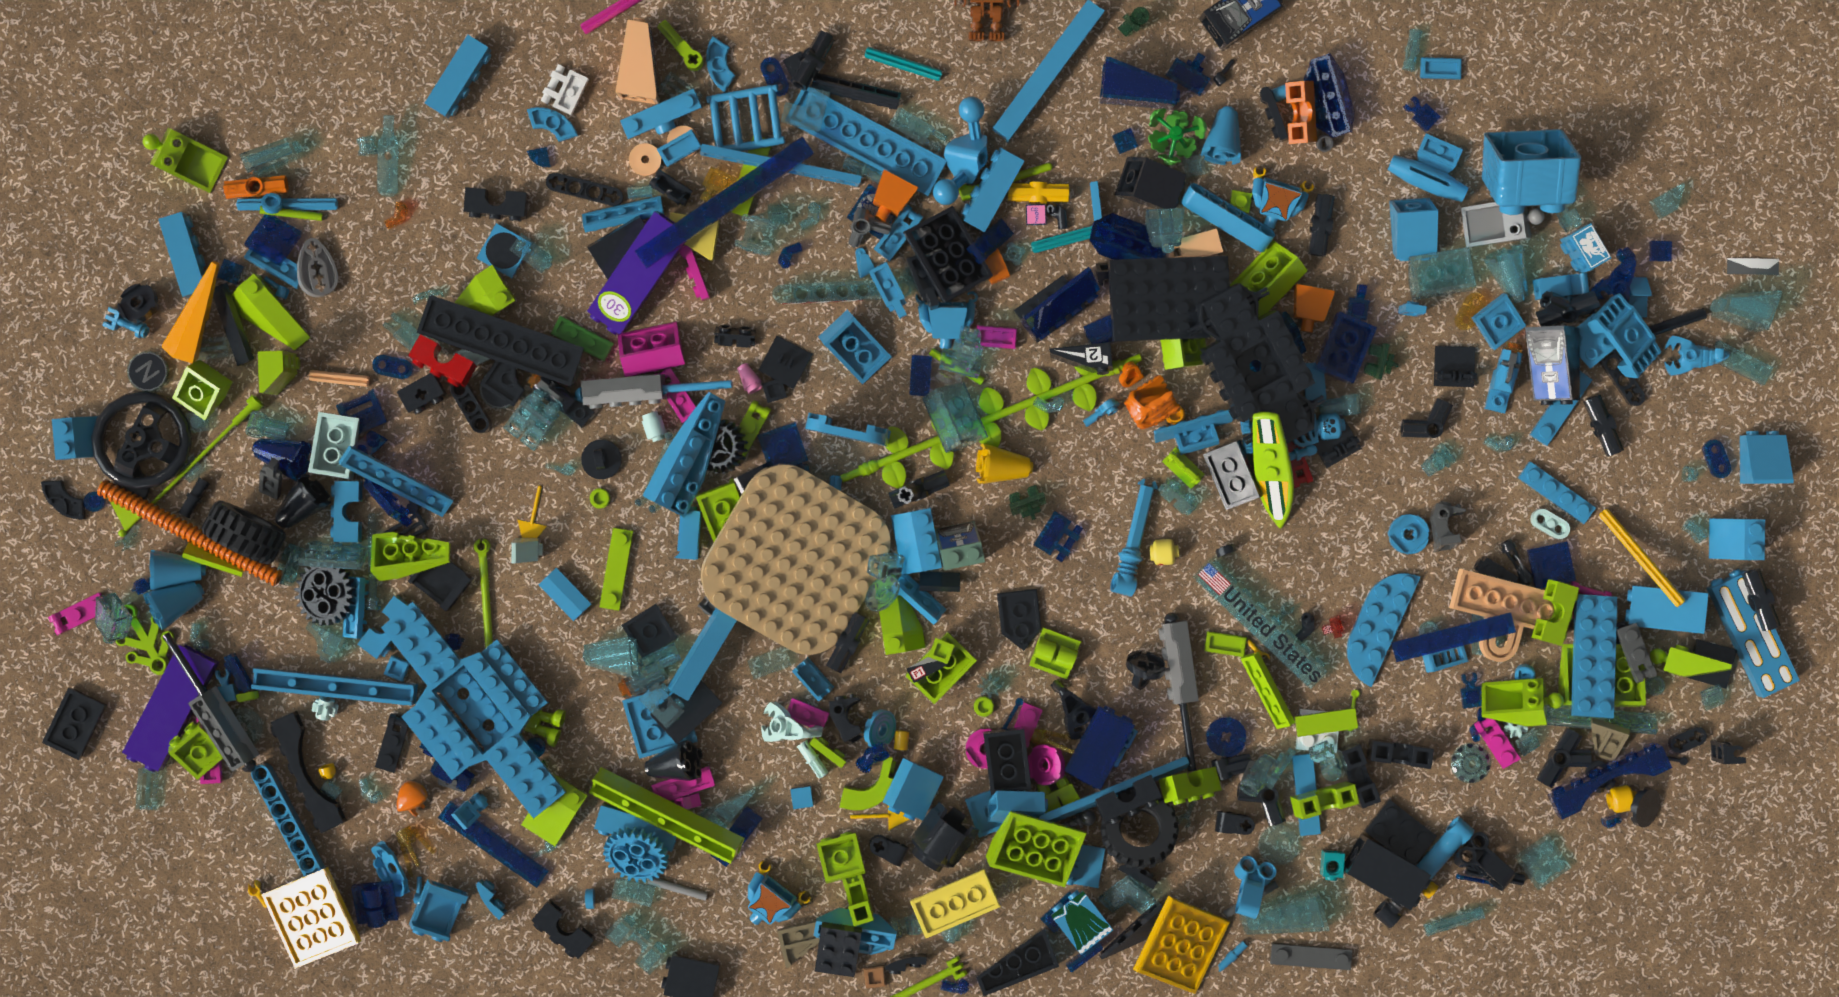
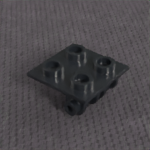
[1434,346,1477,387]
[1312,414,1362,469]

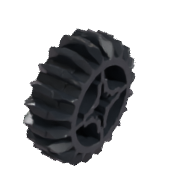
[707,419,749,474]

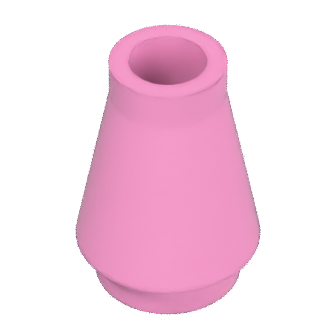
[737,363,763,394]

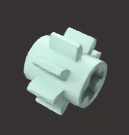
[312,696,339,721]
[1503,722,1528,738]

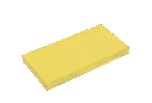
[910,869,1000,938]

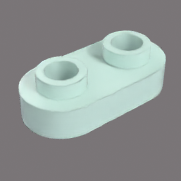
[1530,509,1570,539]

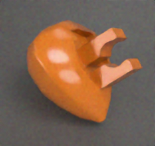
[397,781,428,817]

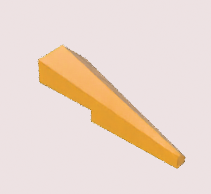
[162,261,220,363]

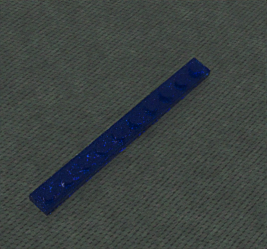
[635,137,814,269]

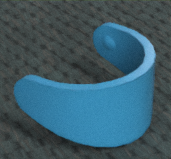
[855,247,875,279]

